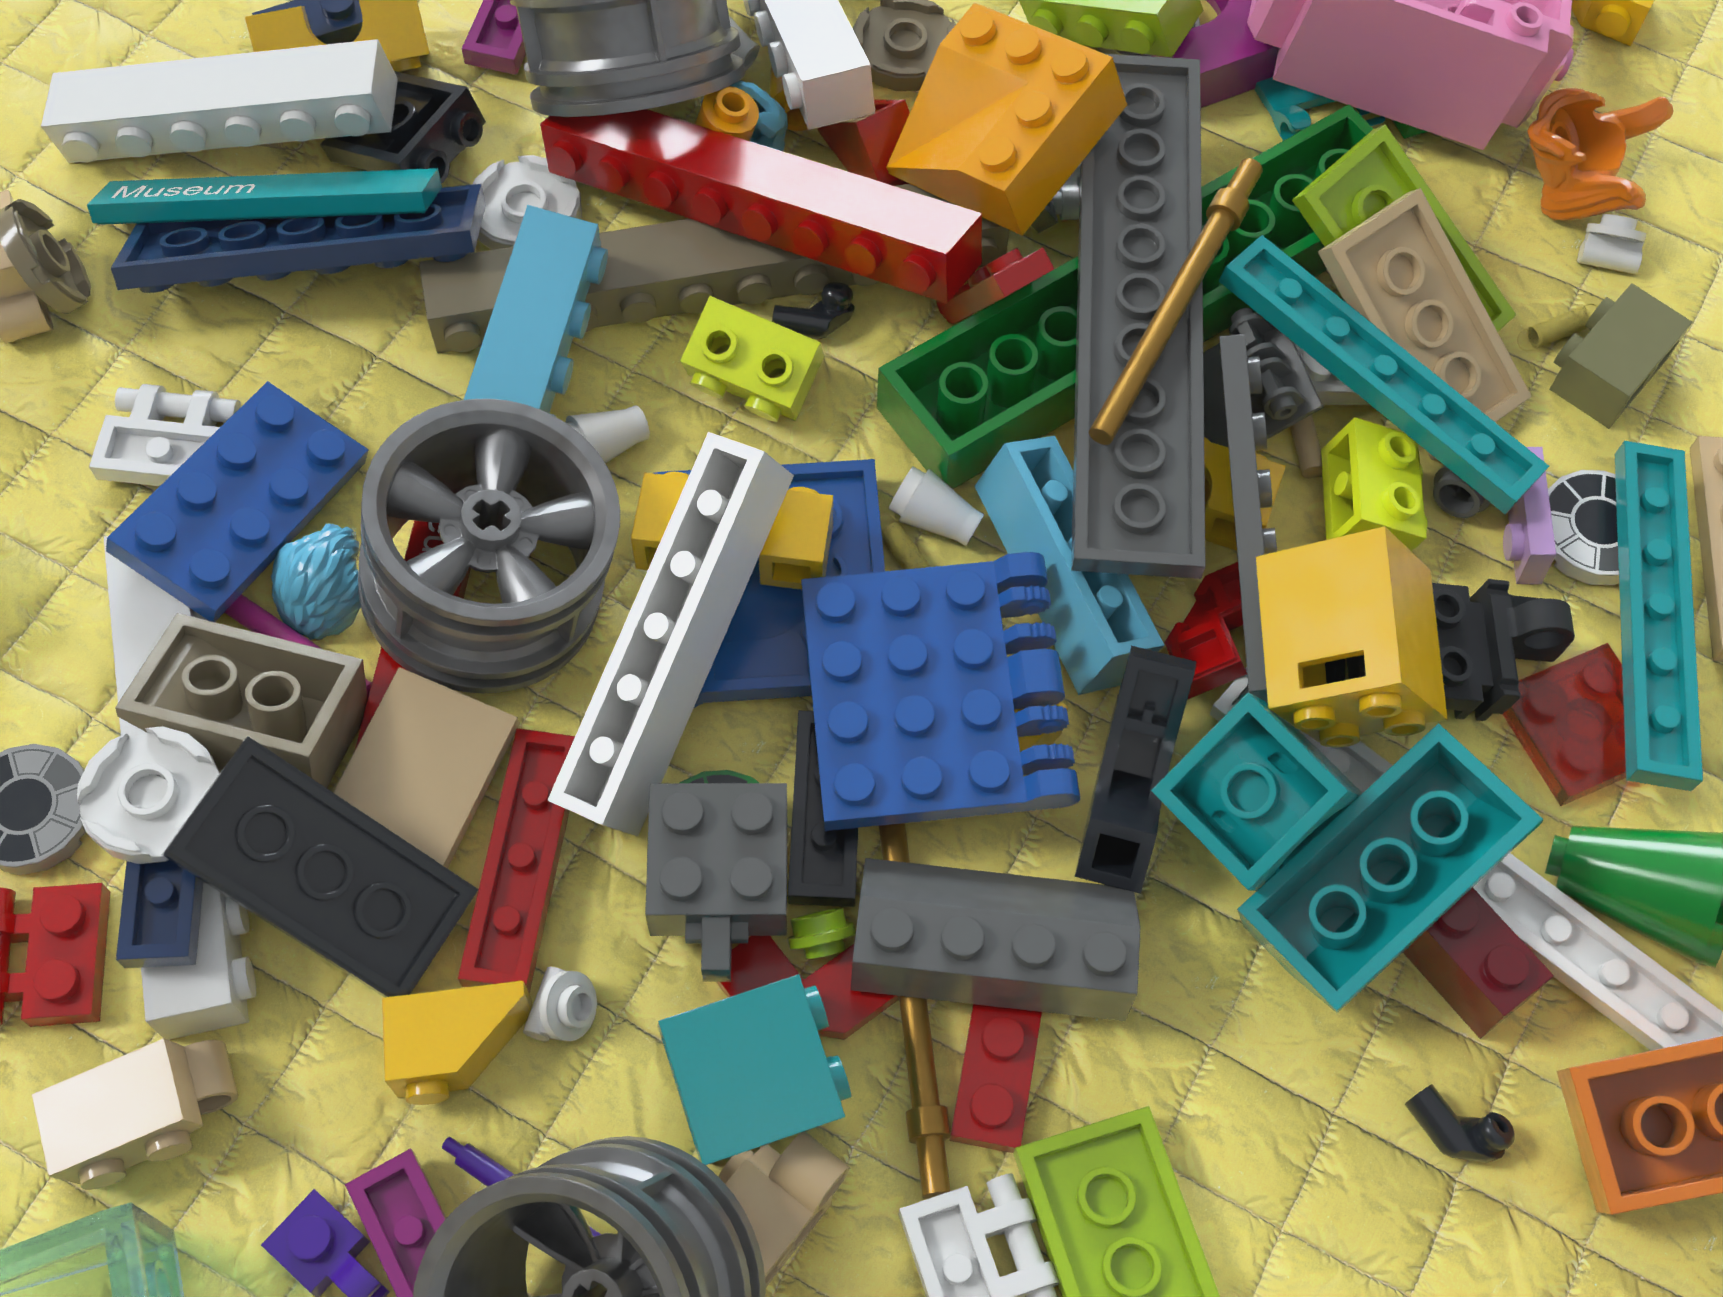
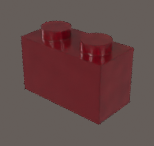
[1403,888,1554,1039]

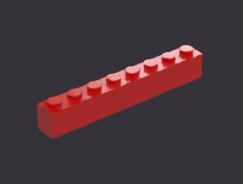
[540,109,982,304]

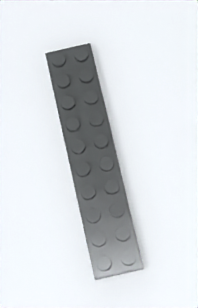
[1071,54,1205,579]

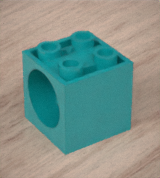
[1151,693,1362,891]
[658,974,852,1165]

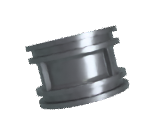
[510,0,745,117]
[358,399,620,693]
[413,1136,766,1297]

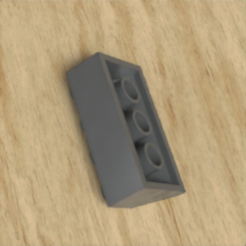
[850,858,1140,1021]

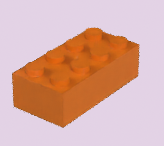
[1557,1036,1723,1215]

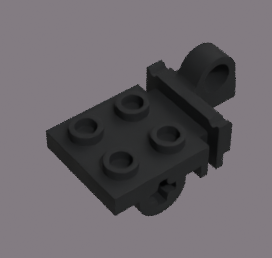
[1346,579,1575,721]

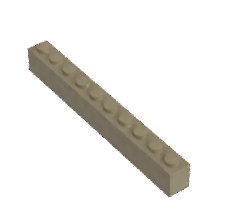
[419,184,1010,353]

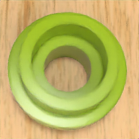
[787,908,856,959]

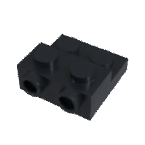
[320,71,486,184]

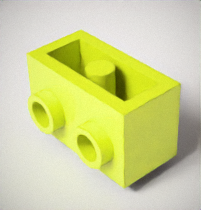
[680,296,824,422]
[1321,417,1428,551]

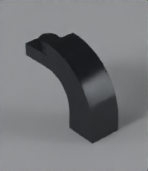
[1075,645,1196,894]

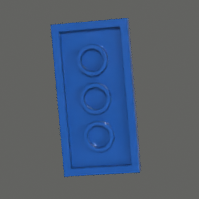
[106,381,369,622]

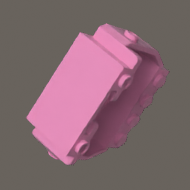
[1247,0,1574,150]

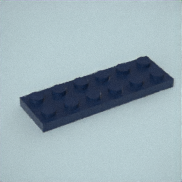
[111,184,486,293]

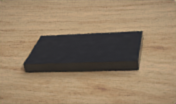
[161,736,479,998]

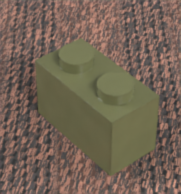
[1549,283,1692,429]

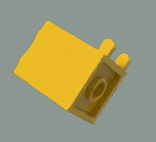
[1256,526,1448,748]

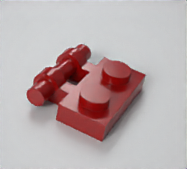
[0,883,110,1027]

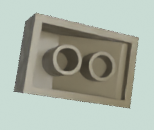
[115,613,368,788]

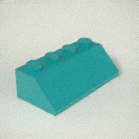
[1237,723,1543,1013]

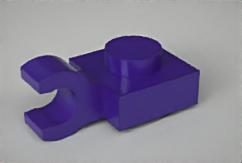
[261,1189,390,1297]

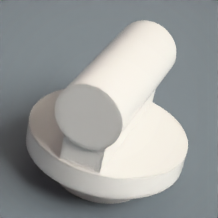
[1577,214,1646,274]
[523,967,597,1041]

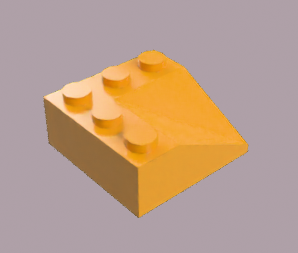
[886,3,1127,236]

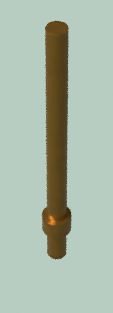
[1089,158,1263,445]
[879,823,951,1199]

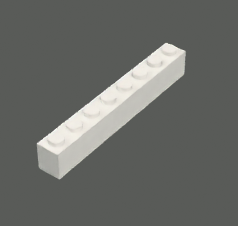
[104,536,256,1040]

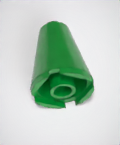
[1545,826,1723,968]

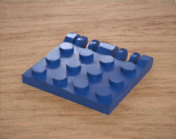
[647,459,885,708]
[801,552,1080,831]

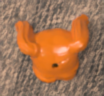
[1527,88,1674,220]

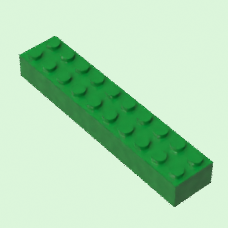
[877,104,1424,489]

